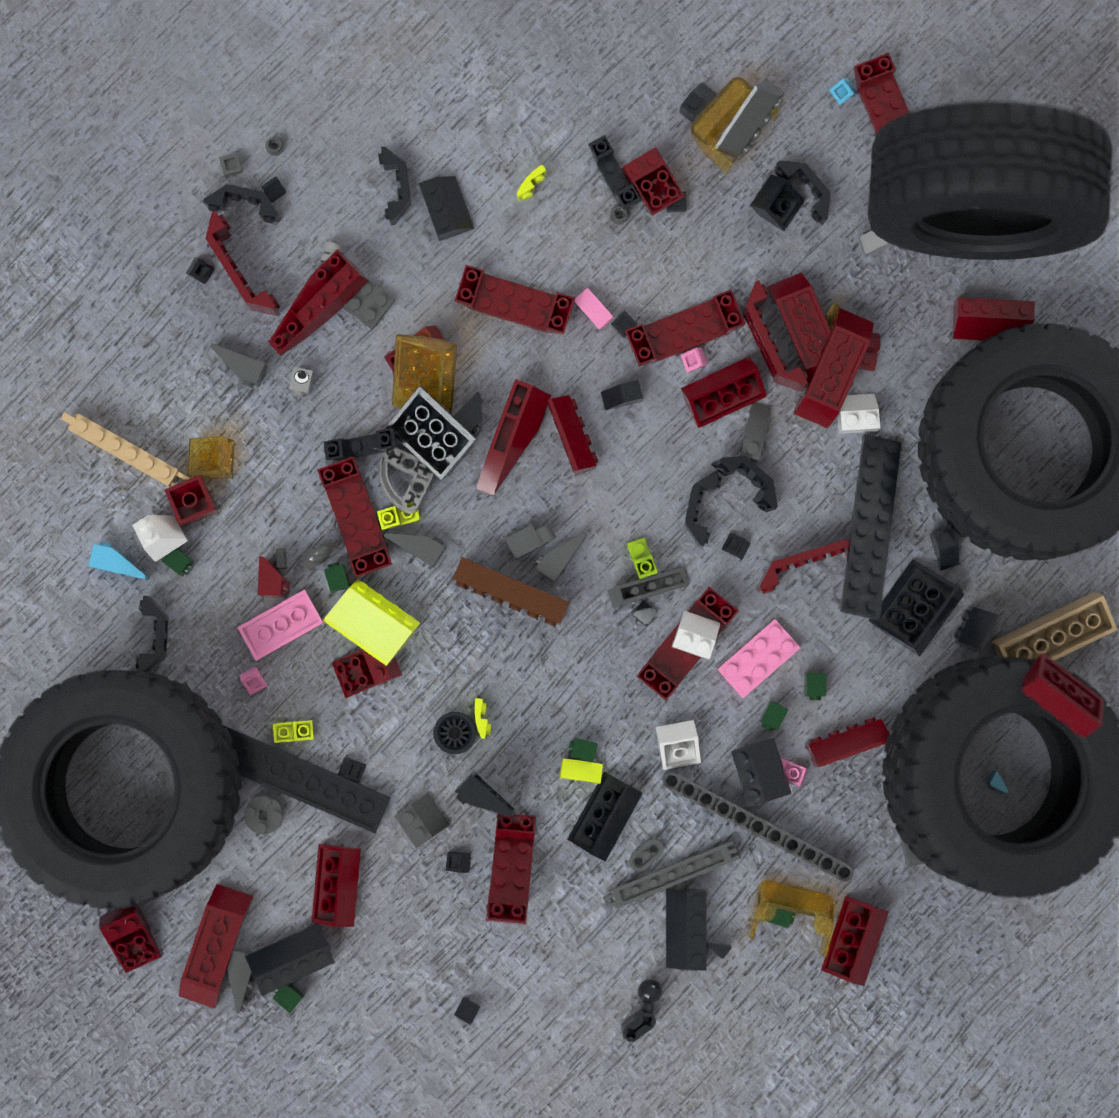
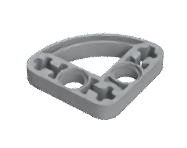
[379,448,435,514]

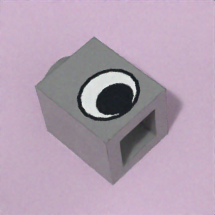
[289,367,315,398]

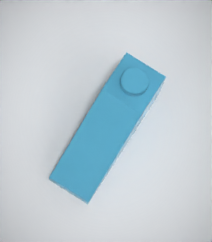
[88,542,149,580]

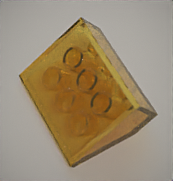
[392,334,457,414]

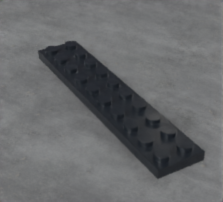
[840,434,902,620]
[221,724,391,833]

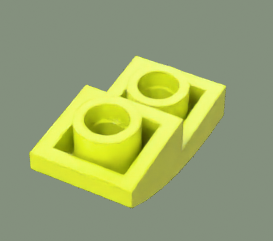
[517,165,546,201]
[377,502,421,530]
[475,698,491,739]
[272,720,314,743]
[559,758,603,784]

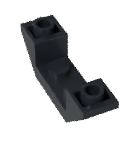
[588,135,641,210]
[378,146,411,225]
[775,160,830,225]
[203,184,281,224]
[323,428,397,461]
[711,456,778,512]
[684,471,722,548]
[136,596,169,672]

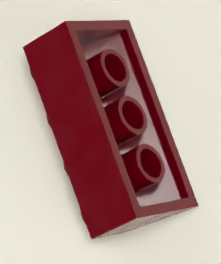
[952,297,1035,341]
[681,356,767,428]
[548,395,598,476]
[1022,652,1104,738]
[806,717,890,767]
[311,844,361,927]
[821,896,889,986]

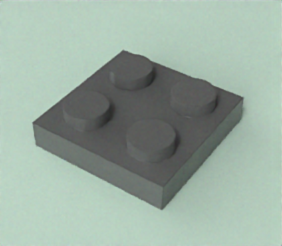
[343,280,395,330]

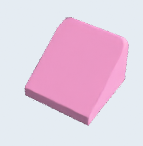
[681,348,708,373]
[240,666,267,696]

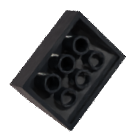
[386,386,477,480]
[869,559,964,657]
[455,772,517,818]

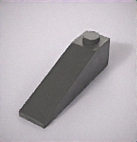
[607,567,689,608]

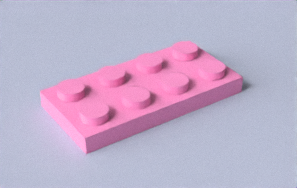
[237,589,324,661]
[717,619,800,698]

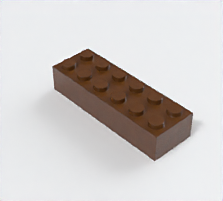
[453,557,569,627]

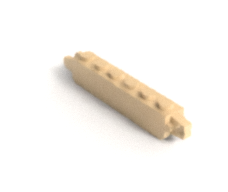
[61,412,191,487]

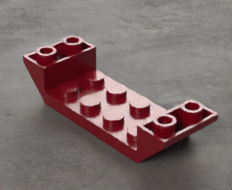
[853,53,910,135]
[205,211,281,316]
[454,265,575,334]
[766,273,831,385]
[743,280,809,392]
[625,289,745,366]
[793,308,874,428]
[317,457,392,578]
[756,539,849,594]
[636,587,739,701]
[486,813,536,924]
[178,884,253,1008]

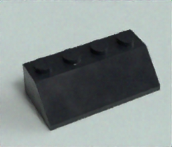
[567,772,643,862]
[666,889,707,970]
[245,923,335,996]

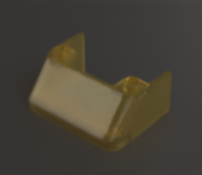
[690,77,780,175]
[747,880,835,957]

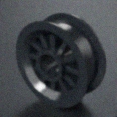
[433,712,477,754]

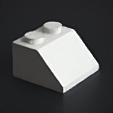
[837,394,880,434]
[133,515,188,562]
[671,611,720,660]
[656,720,701,770]

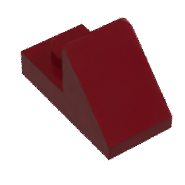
[859,333,880,371]

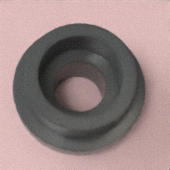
[265,137,285,156]
[610,205,629,224]

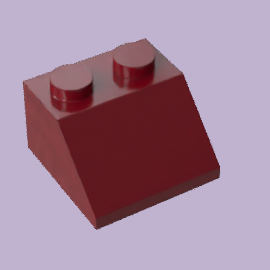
[165,475,219,527]
[257,556,290,598]

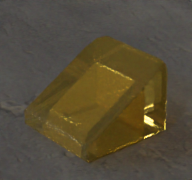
[825,302,840,328]

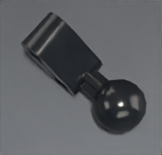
[621,979,662,1042]

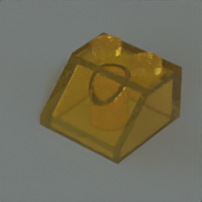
[188,436,235,479]

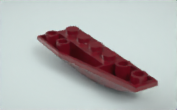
[269,249,369,356]
[476,379,551,496]

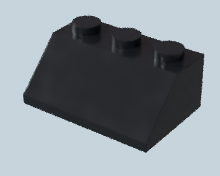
[419,176,475,241]
[731,738,792,807]

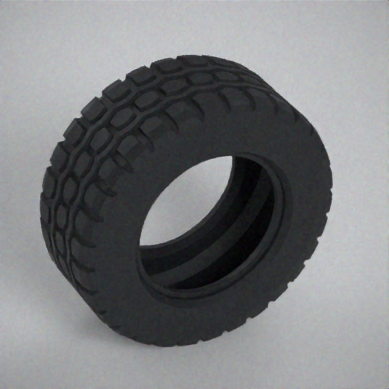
[868,101,1113,260]
[918,323,1119,561]
[882,657,1119,898]
[0,670,241,909]

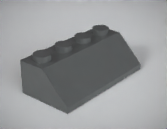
[714,79,785,158]

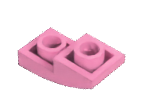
[574,288,614,330]
[781,759,808,787]

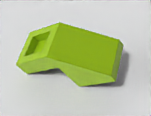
[626,538,658,579]

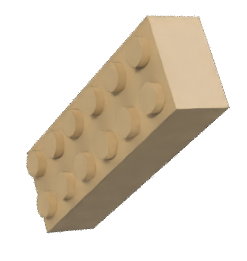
[991,591,1118,661]

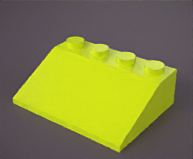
[323,579,420,666]

